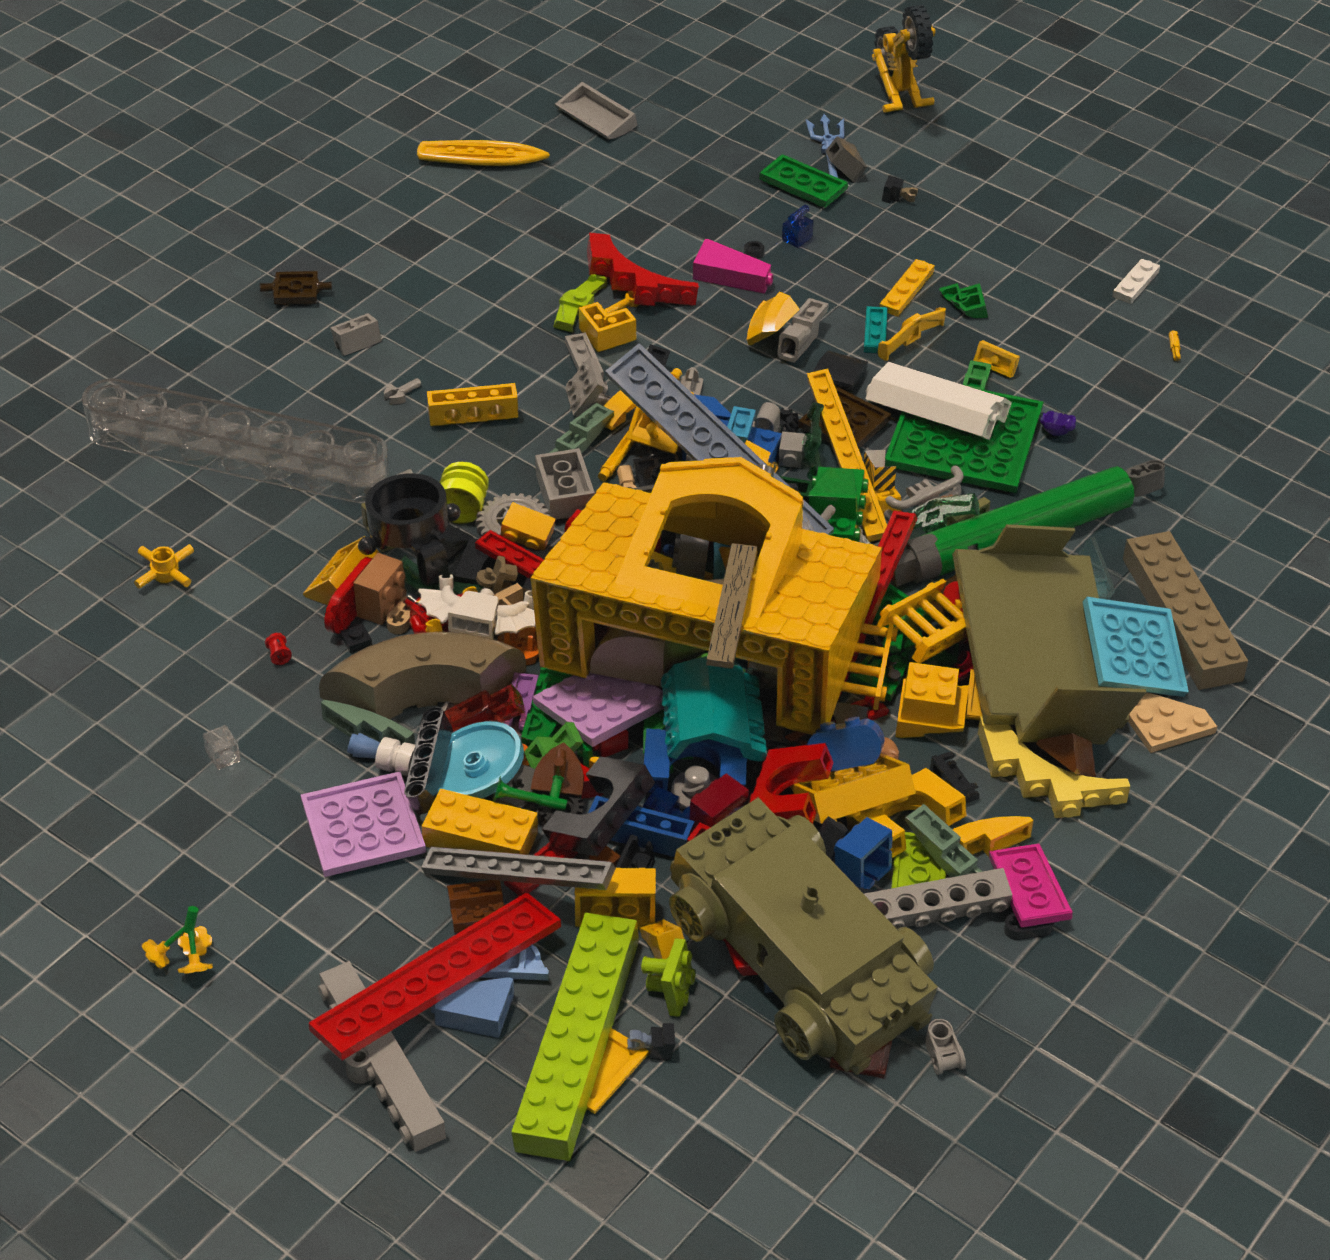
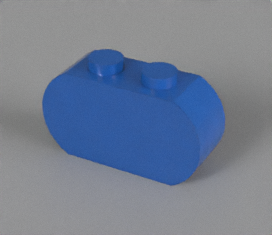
[807,717,885,772]

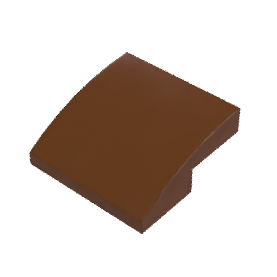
[447,880,504,933]

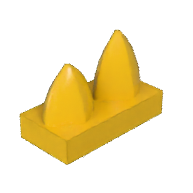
[973,340,1020,378]

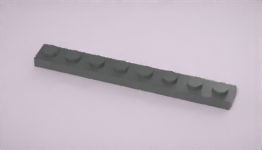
[421,847,616,890]

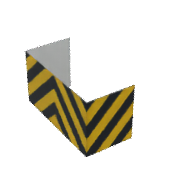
[864,450,896,491]

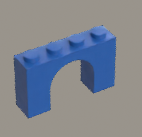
[643,729,747,794]

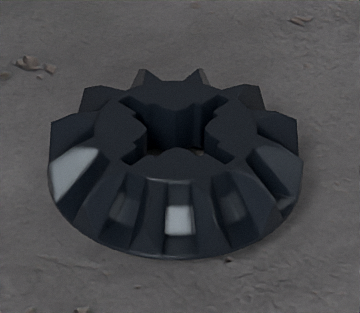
[780,407,800,433]

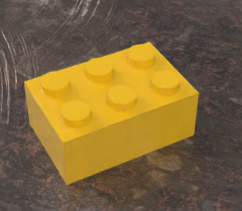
[575,867,656,927]

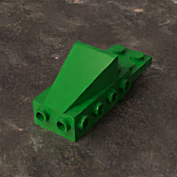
[809,467,869,542]

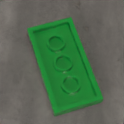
[759,154,848,208]

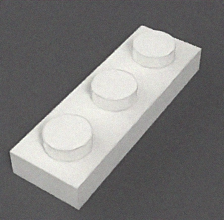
[1112,259,1160,304]

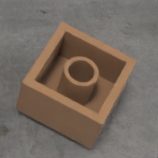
[353,553,407,625]

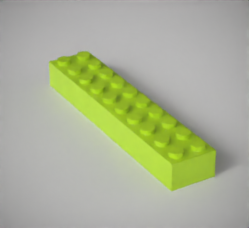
[511,912,639,1161]

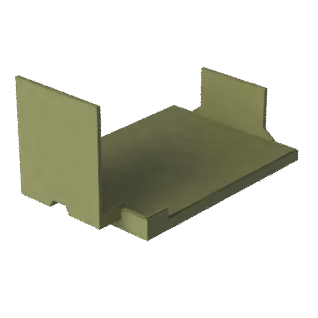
[953,524,1147,745]

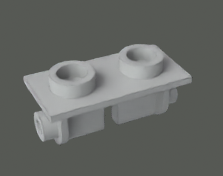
[681,367,704,395]

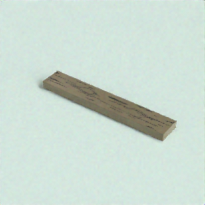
[707,543,757,669]

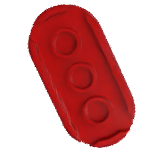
[324,557,373,634]

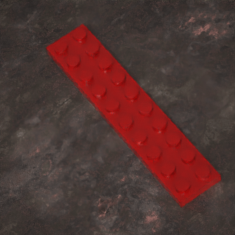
[308,892,561,1061]

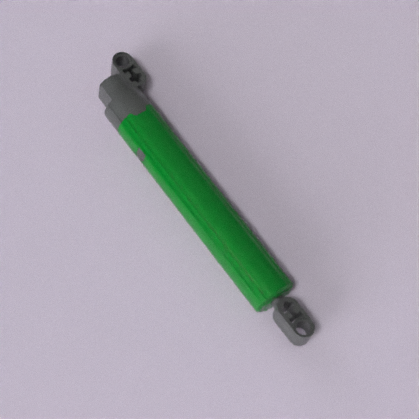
[873,460,1165,587]

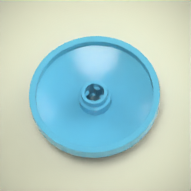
[438,721,524,799]

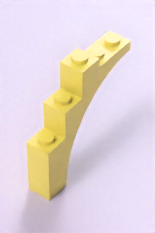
[978,716,1130,818]

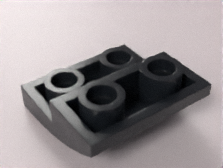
[813,351,868,390]

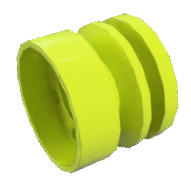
[440,462,489,524]

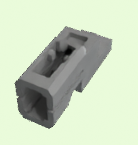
[777,298,829,363]

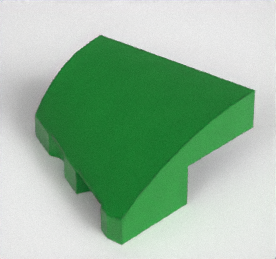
[939,283,988,318]

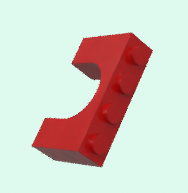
[750,743,834,824]

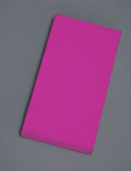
[989,844,1073,927]

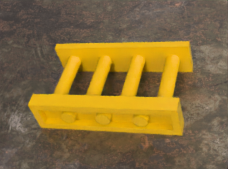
[877,579,968,663]
[841,623,898,710]

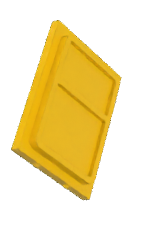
[587,1028,649,1114]

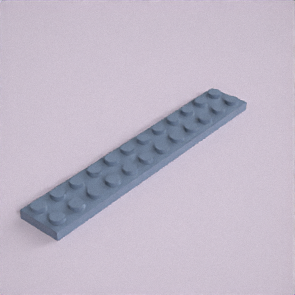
[605,343,834,535]

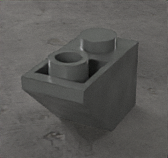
[825,136,867,182]

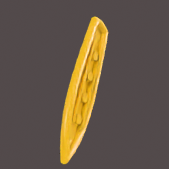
[417,140,550,166]

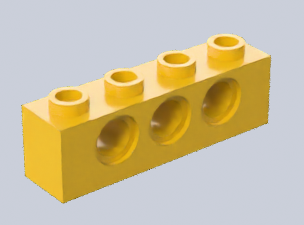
[427,383,518,426]

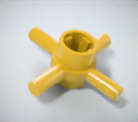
[134,544,194,589]

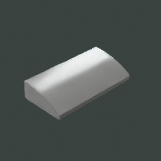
[555,82,638,139]

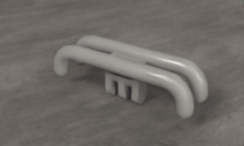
[884,466,963,520]

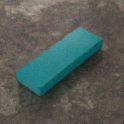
[864,306,887,353]

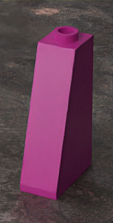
[693,239,774,294]

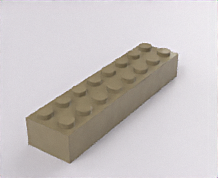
[1123,531,1248,690]

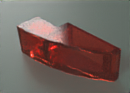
[444,684,525,732]

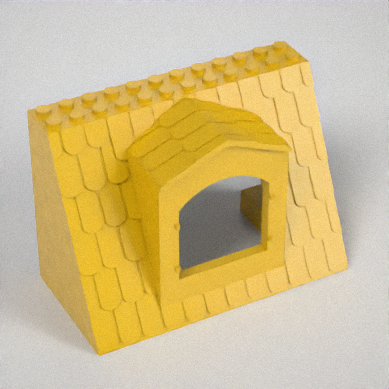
[531,457,882,735]

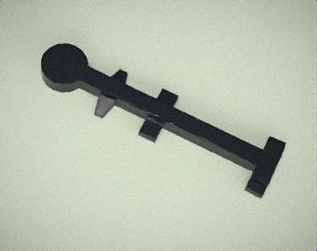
[866,634,901,682]

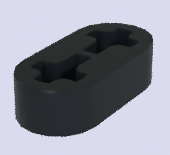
[1004,913,1054,940]

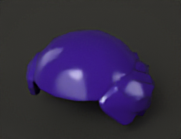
[1040,411,1076,436]

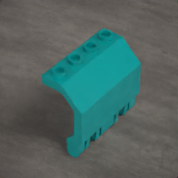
[660,656,767,762]

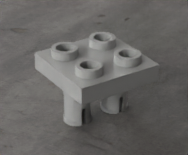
[565,356,611,417]

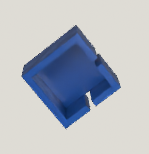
[834,817,892,889]

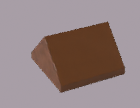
[1037,733,1096,777]

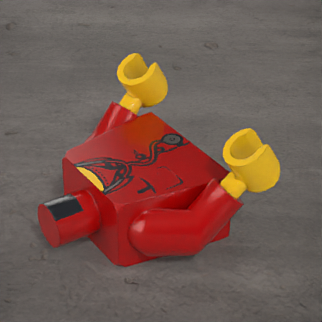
[405,586,478,634]

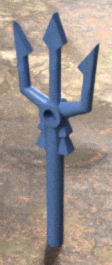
[805,114,844,178]

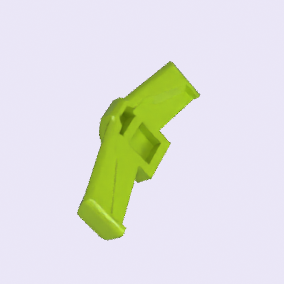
[553,274,607,333]

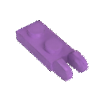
[504,672,539,731]

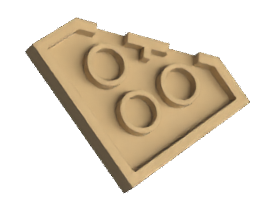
[1128,692,1217,753]

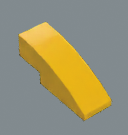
[952,816,1033,857]

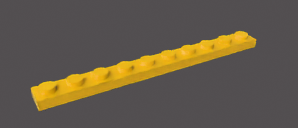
[807,369,887,542]

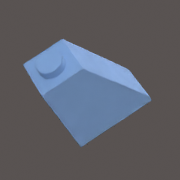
[431,977,514,1038]

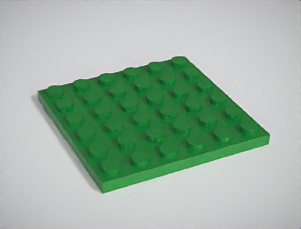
[885,387,1043,493]

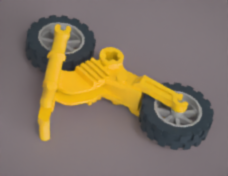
[872,5,935,113]

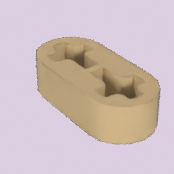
[386,596,411,634]

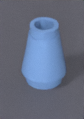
[347,733,380,759]

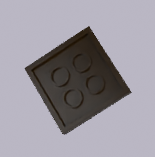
[798,387,891,449]

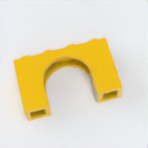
[846,768,967,858]

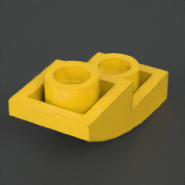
[604,390,636,430]

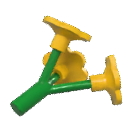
[142,906,213,973]

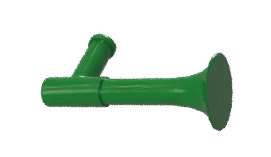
[493,775,567,811]

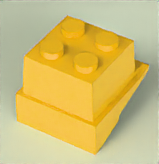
[626,392,695,454]
[895,662,969,738]

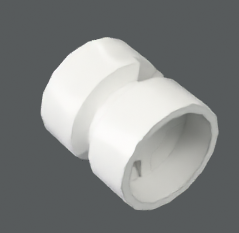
[375,737,415,776]

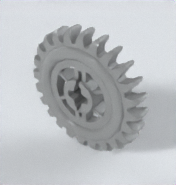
[475,493,551,547]

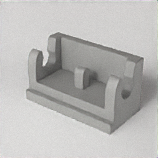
[330,313,382,356]

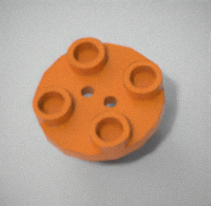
[497,628,539,665]

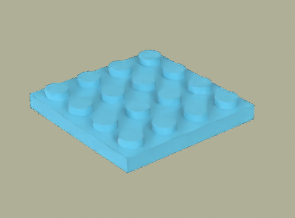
[1082,597,1189,697]

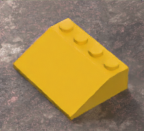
[790,753,916,824]

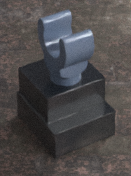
[627,1023,675,1060]

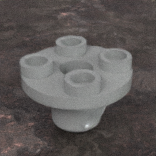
[671,765,718,811]

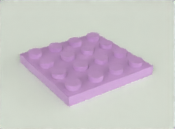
[532,671,664,747]
[301,772,426,877]

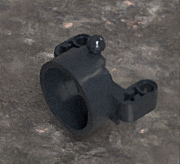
[358,473,461,587]

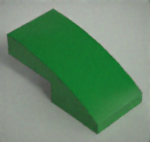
[963,360,992,390]

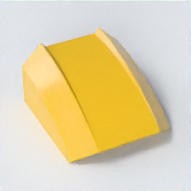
[747,292,800,345]

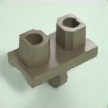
[476,556,518,594]

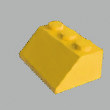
[303,536,381,605]

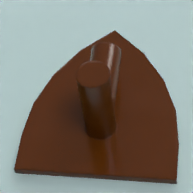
[531,742,583,796]

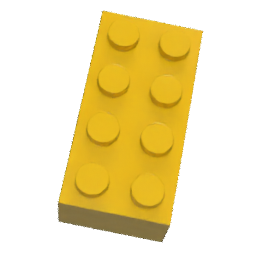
[422,789,538,855]

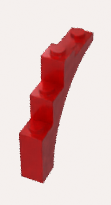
[587,233,699,306]

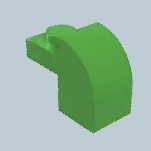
[524,722,583,769]

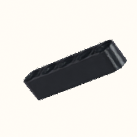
[404,706,453,814]

